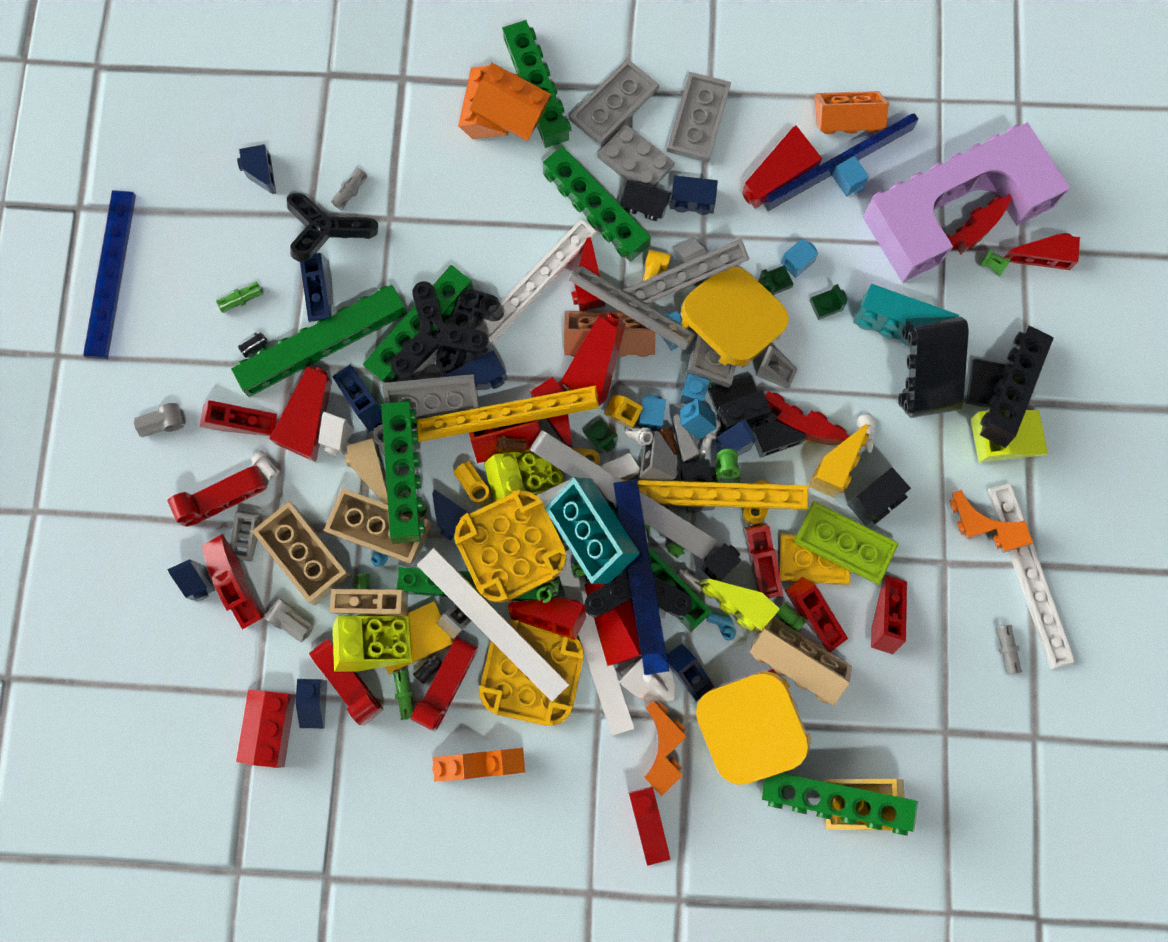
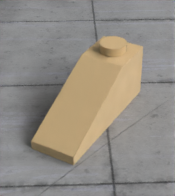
[344,438,388,505]
[330,589,408,617]

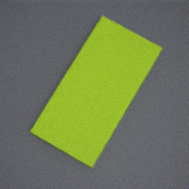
[793,501,899,585]

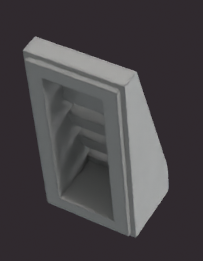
[673,414,700,464]
[230,511,263,562]

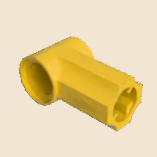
[642,249,671,281]
[453,461,492,507]

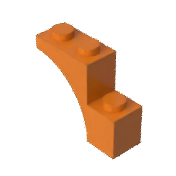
[949,490,1033,553]
[644,701,687,796]
[432,748,525,782]

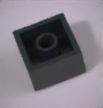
[848,467,911,526]

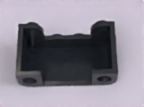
[898,317,969,418]

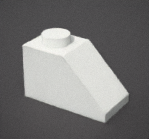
[318,412,354,456]

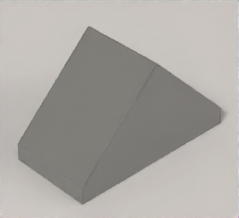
[756,346,797,389]
[436,604,471,640]

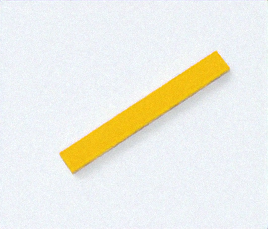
[417,386,599,442]
[622,480,809,510]

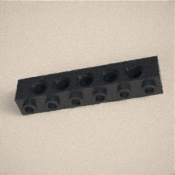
[980,325,1054,448]

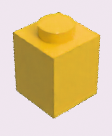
[603,394,643,427]

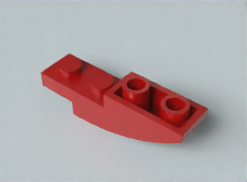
[946,194,1012,255]
[765,391,850,445]
[202,534,264,630]

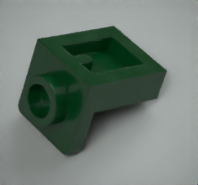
[758,265,794,295]
[809,284,847,320]
[583,418,618,454]

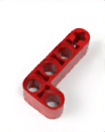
[167,466,267,527]
[410,636,479,731]
[309,638,384,726]

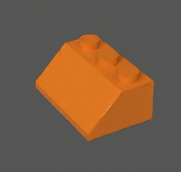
[469,62,551,141]
[458,65,520,139]
[815,91,889,134]

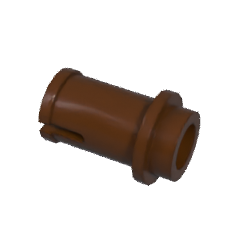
[658,427,680,455]
[496,435,527,454]

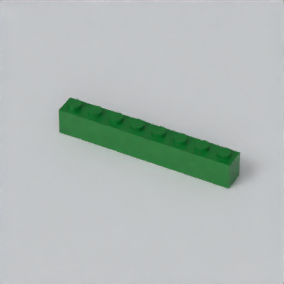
[231,284,407,397]

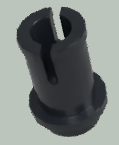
[238,332,269,358]
[413,653,442,685]

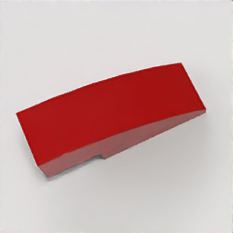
[743,523,783,598]

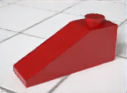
[1004,233,1080,270]
[571,237,605,311]
[530,377,573,448]
[199,400,277,436]
[871,575,907,654]
[784,577,848,652]
[508,598,586,640]
[628,786,671,866]

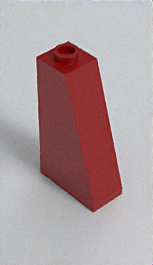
[743,125,822,209]
[560,311,626,406]
[269,367,332,462]
[584,576,656,666]

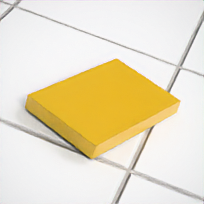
[779,534,850,585]
[385,601,453,674]

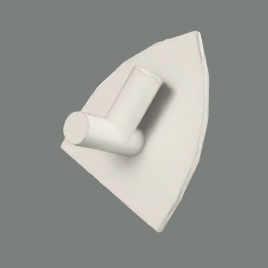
[619,651,675,702]

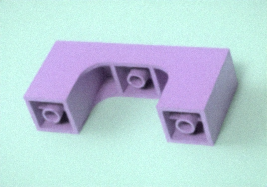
[863,122,1070,283]

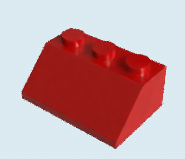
[469,420,540,464]
[236,689,296,768]

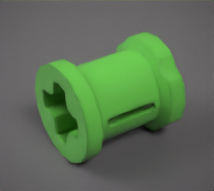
[980,248,1010,277]

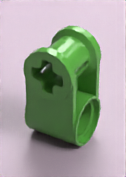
[714,449,740,483]

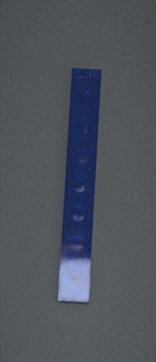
[764,113,919,211]
[83,190,136,360]
[613,479,670,675]

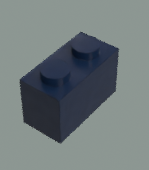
[670,175,718,215]

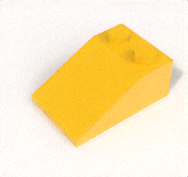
[824,779,905,830]

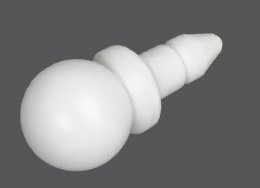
[857,414,875,453]
[699,418,722,460]

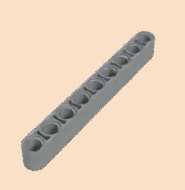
[529,430,718,561]

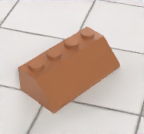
[564,311,656,357]

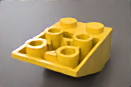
[809,424,870,498]

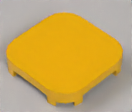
[681,266,789,368]
[454,490,567,603]
[479,620,584,726]
[696,670,811,785]

